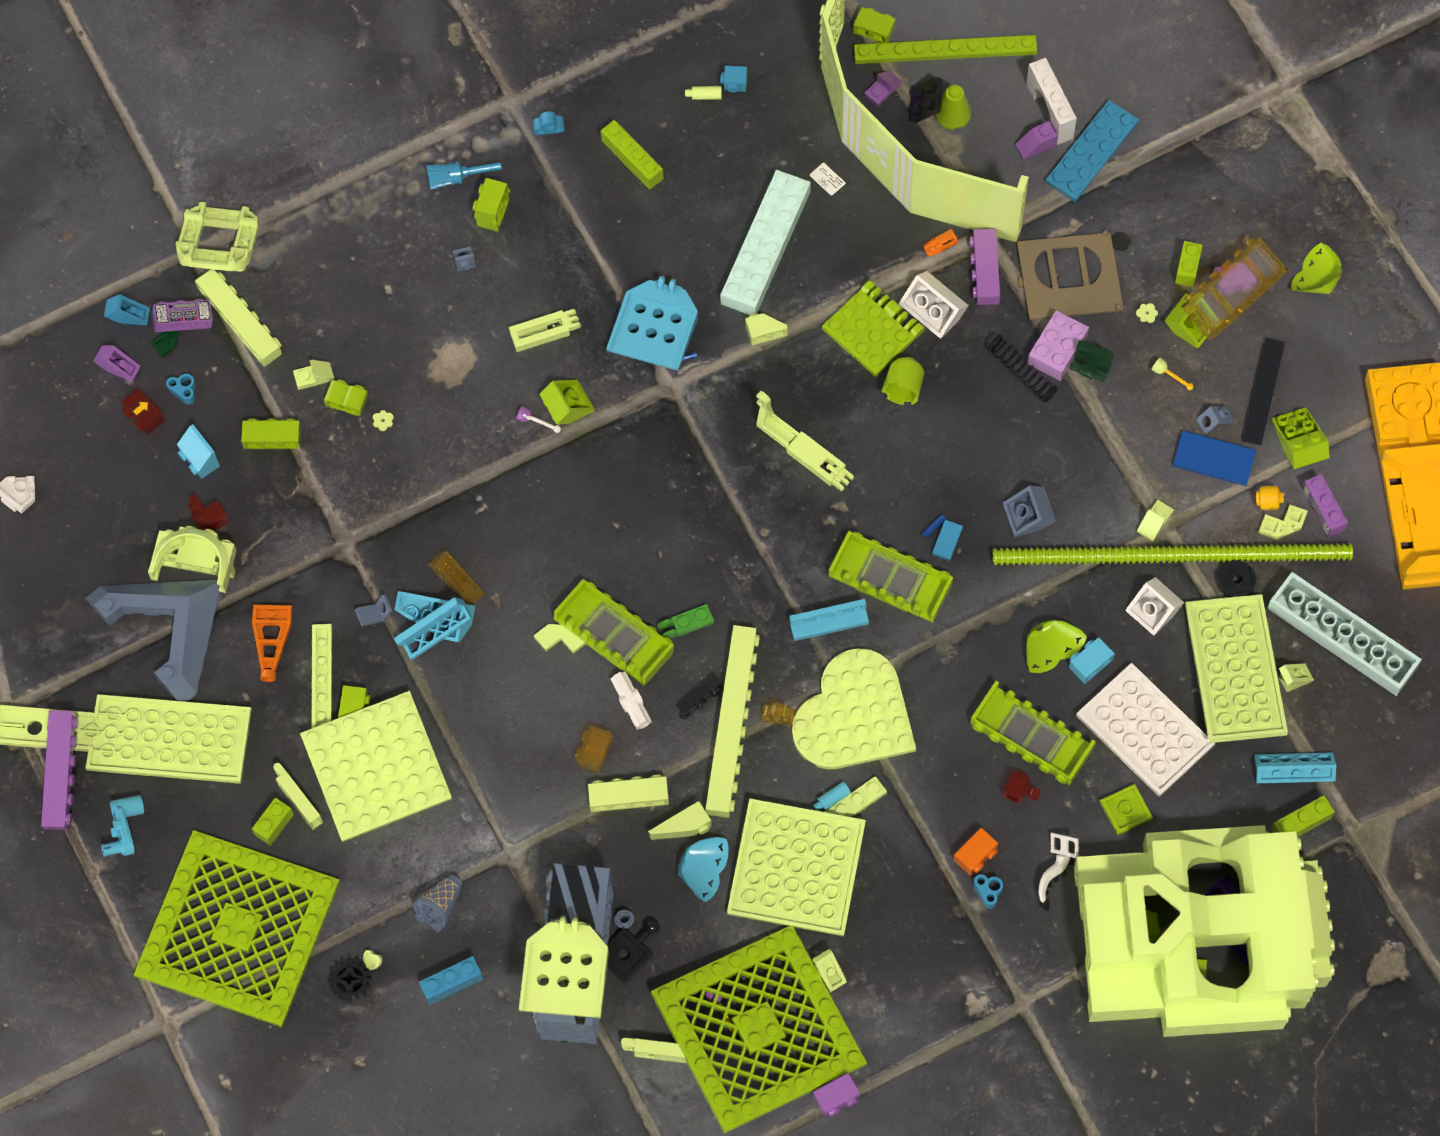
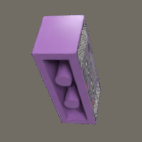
[152,299,212,332]
[1302,474,1348,538]

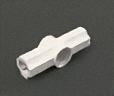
[611,672,652,729]

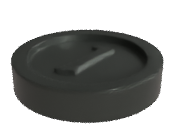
[1112,232,1131,251]

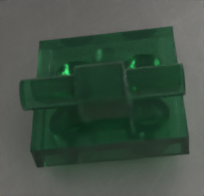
[1070,340,1114,383]

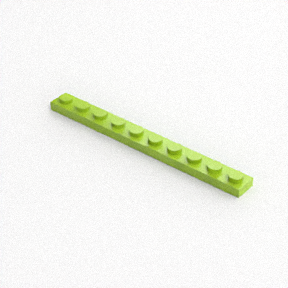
[854,35,1037,64]

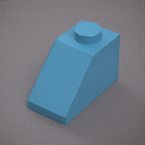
[104,294,150,326]

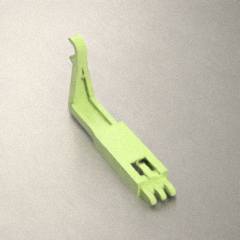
[756,391,854,491]

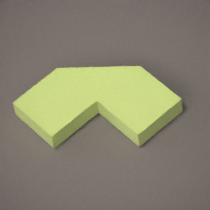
[1258,504,1308,540]
[534,624,585,654]

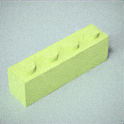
[588,775,669,812]

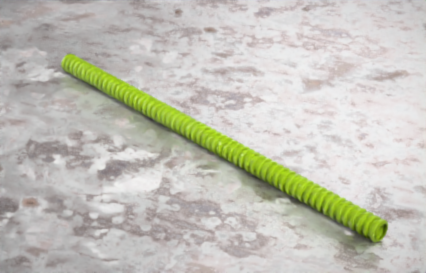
[993,543,1353,565]

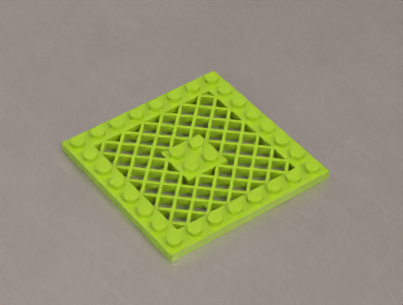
[134,830,340,1027]
[651,926,867,1134]

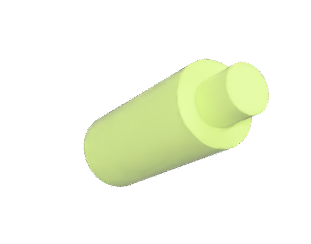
[685,86,721,100]

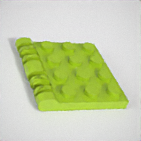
[822,280,925,377]

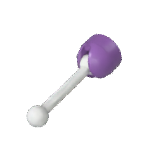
[516,406,561,433]

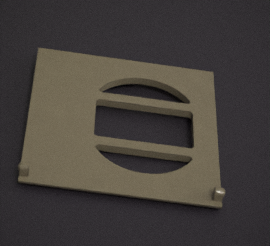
[1017,231,1124,321]

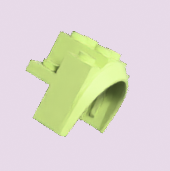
[148,526,237,593]

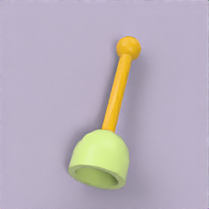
[1151,357,1194,390]

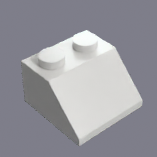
[1125,577,1184,636]

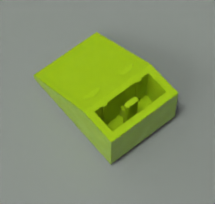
[1271,407,1330,469]

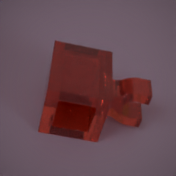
[1003,771,1040,804]

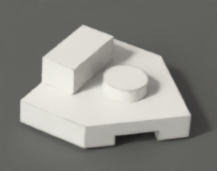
[0,476,35,513]

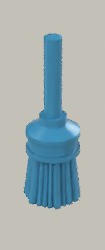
[426,161,502,190]

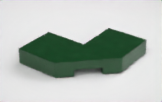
[150,331,179,359]

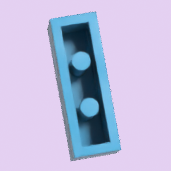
[419,956,483,1005]

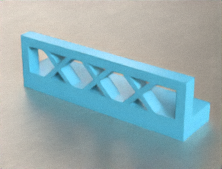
[394,597,473,660]
[789,599,869,641]
[1254,752,1336,783]

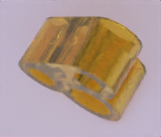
[761,703,795,726]

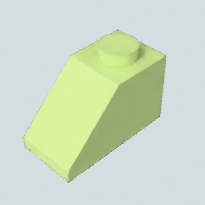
[745,313,788,345]

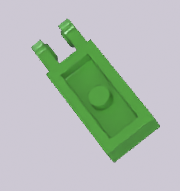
[658,604,714,639]

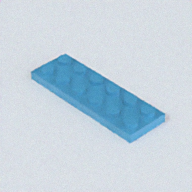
[1045,100,1139,203]

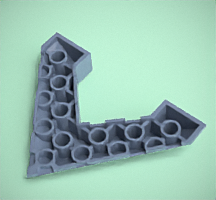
[85,579,220,702]

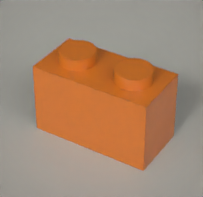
[953,828,999,876]

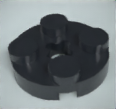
[1217,560,1256,598]

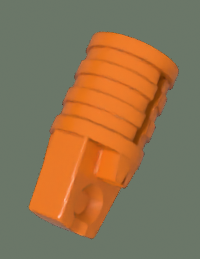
[923,229,958,257]

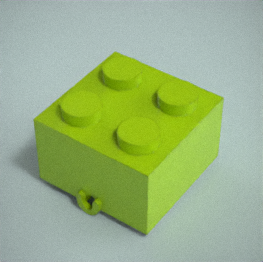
[473,178,511,232]

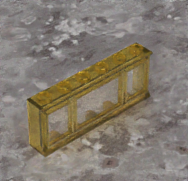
[1181,236,1290,340]

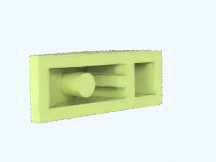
[648,801,712,840]

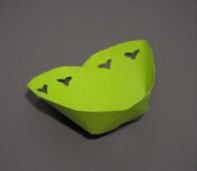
[1291,243,1342,294]
[1026,620,1087,673]

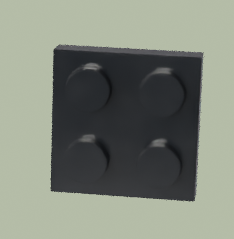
[910,77,943,123]

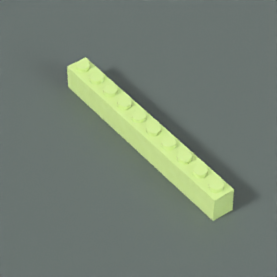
[706,625,760,818]

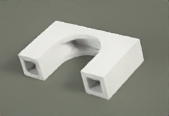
[1026,58,1077,145]

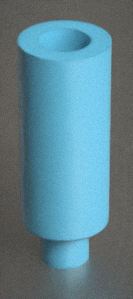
[813,782,851,811]

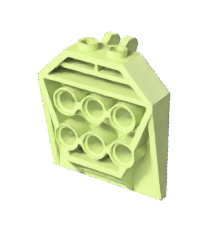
[519,917,609,1018]

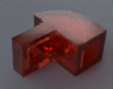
[188,494,230,531]

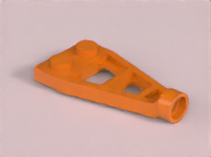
[252,605,293,682]

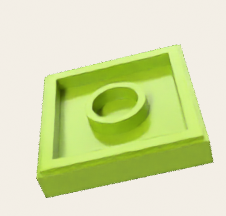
[1099,784,1153,836]

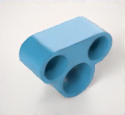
[533,112,565,135]
[166,374,196,404]
[973,874,1003,908]

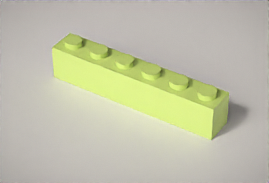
[195,269,282,367]

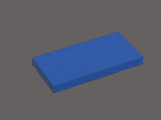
[1173,431,1256,486]

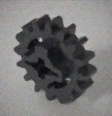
[328,959,372,1003]

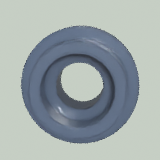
[614,909,634,929]

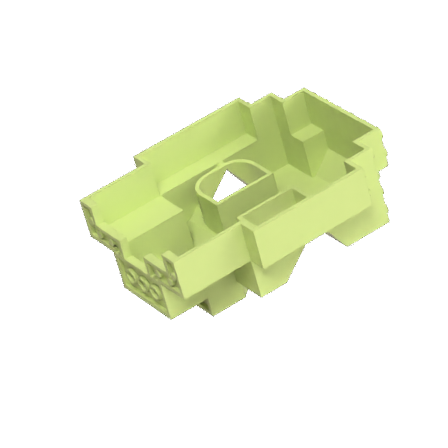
[1074,825,1335,1037]

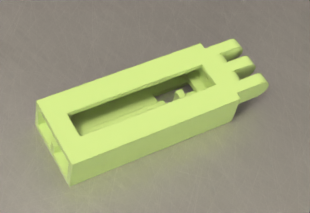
[509,309,581,352]
[273,763,323,830]
[621,1038,687,1063]

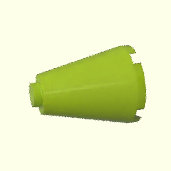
[935,85,971,130]

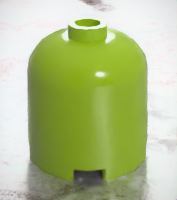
[882,357,924,405]

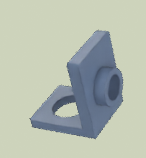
[453,247,476,271]
[1196,405,1235,434]
[355,595,392,626]

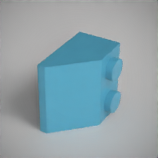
[177,424,220,479]

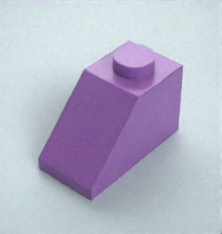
[1015,121,1057,160]
[93,345,141,382]

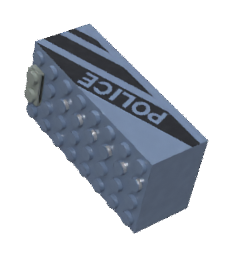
[533,864,614,1044]

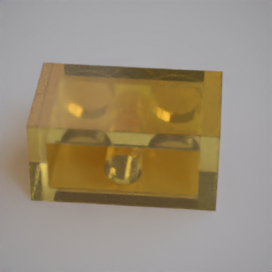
[575,725,613,773]

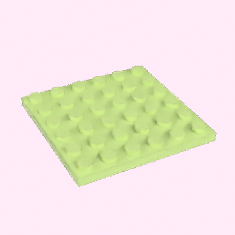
[300,691,452,842]
[727,798,866,936]

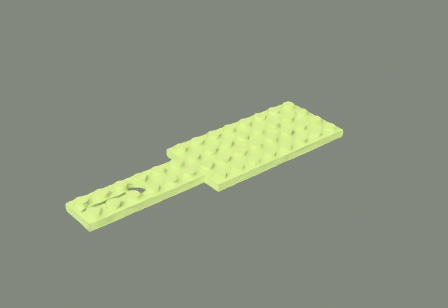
[0,694,252,784]

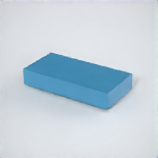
[932,520,963,562]

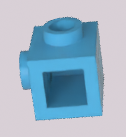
[721,66,747,93]

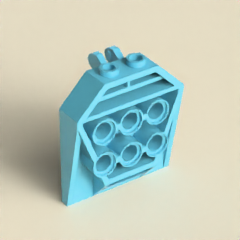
[606,276,698,371]

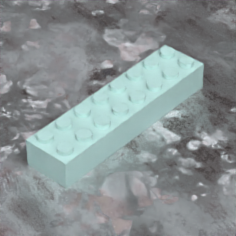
[721,170,811,315]
[1267,572,1422,696]

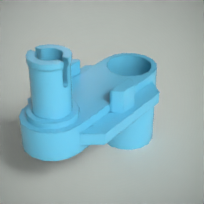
[101,795,144,857]

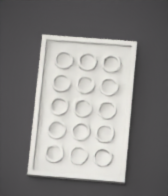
[1076,663,1215,797]

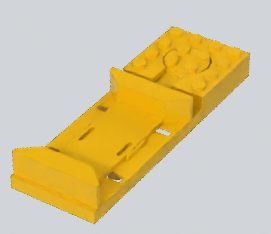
[1365,362,1440,590]

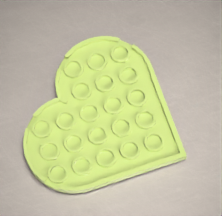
[792,649,916,769]

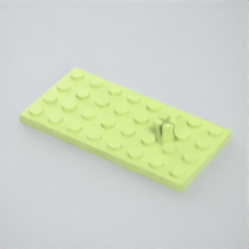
[1185,594,1288,743]

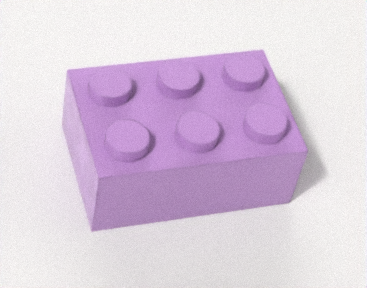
[1028,310,1089,381]

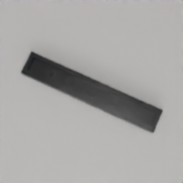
[1243,338,1285,446]

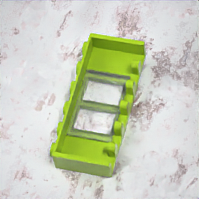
[829,531,953,623]
[554,579,674,686]
[970,681,1096,785]

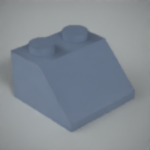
[1003,486,1056,537]

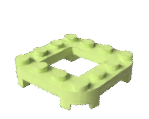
[176,202,258,272]

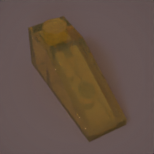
[428,551,485,606]

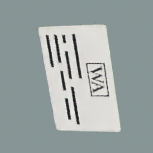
[809,163,846,196]

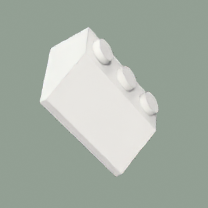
[899,271,969,338]

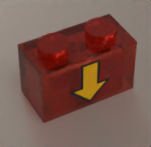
[121,388,165,435]

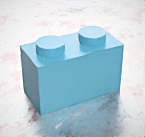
[1069,637,1115,684]

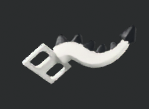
[1039,833,1079,911]

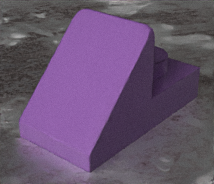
[864,71,902,107]

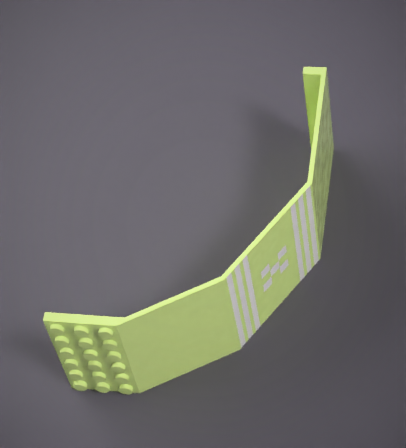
[819,0,1029,242]

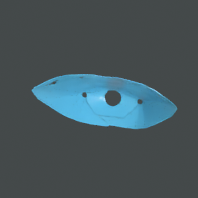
[678,837,729,902]

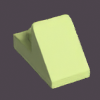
[293,360,335,390]
[1137,500,1174,542]
[1279,663,1314,692]
[812,949,847,992]

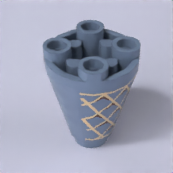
[413,875,463,931]

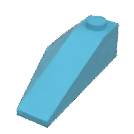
[394,591,475,642]

